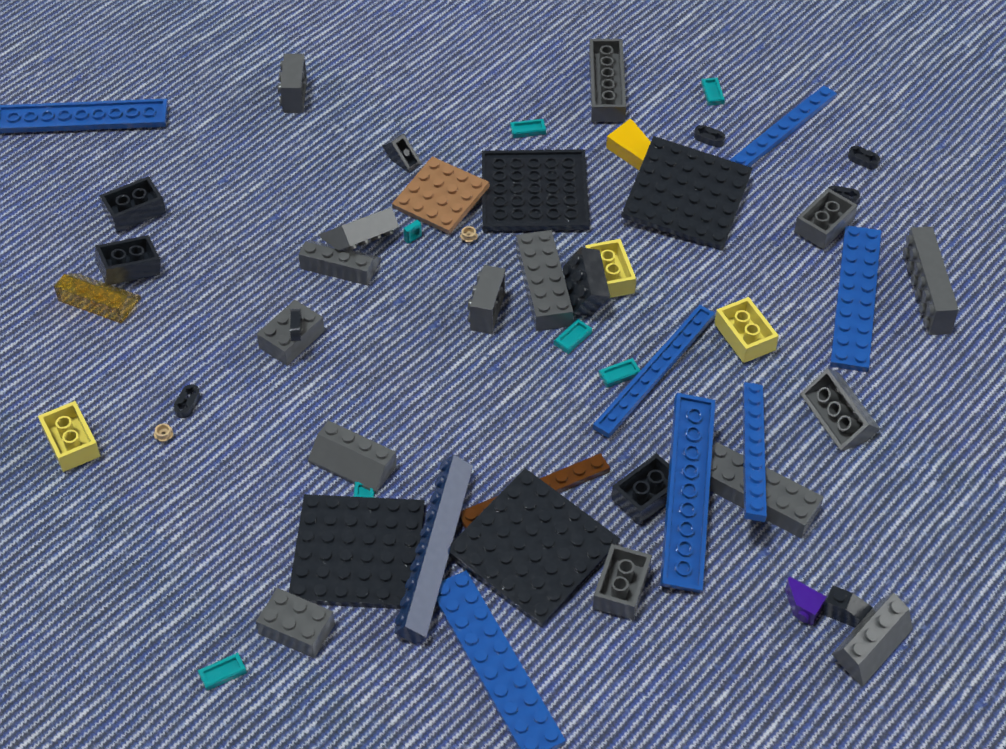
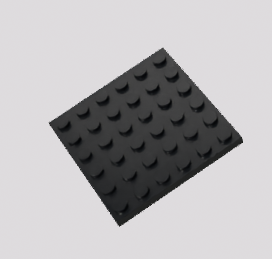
[621,136,753,251]
[482,149,590,231]
[449,468,620,628]
[289,494,425,609]

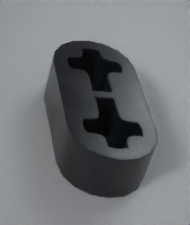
[694,125,725,147]
[848,146,880,170]
[828,186,860,204]
[290,309,302,341]
[174,384,201,418]

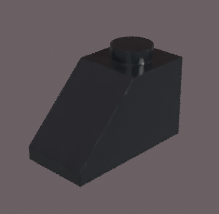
[382,133,422,172]

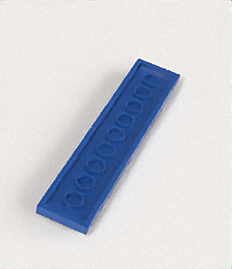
[0,99,168,133]
[830,225,881,372]
[660,393,716,593]
[436,570,566,749]

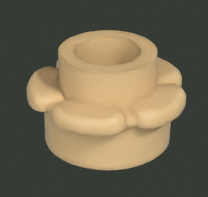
[460,226,478,243]
[154,423,173,442]

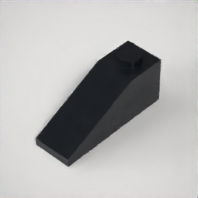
[822,585,873,627]

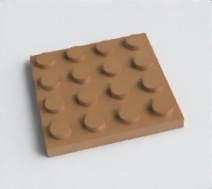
[392,157,490,235]

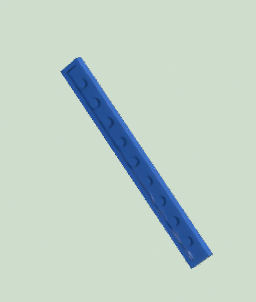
[730,85,837,167]
[593,305,715,438]
[742,382,767,522]

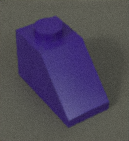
[785,576,827,626]

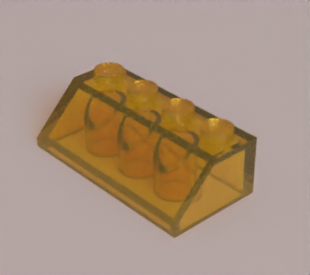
[54,273,141,324]

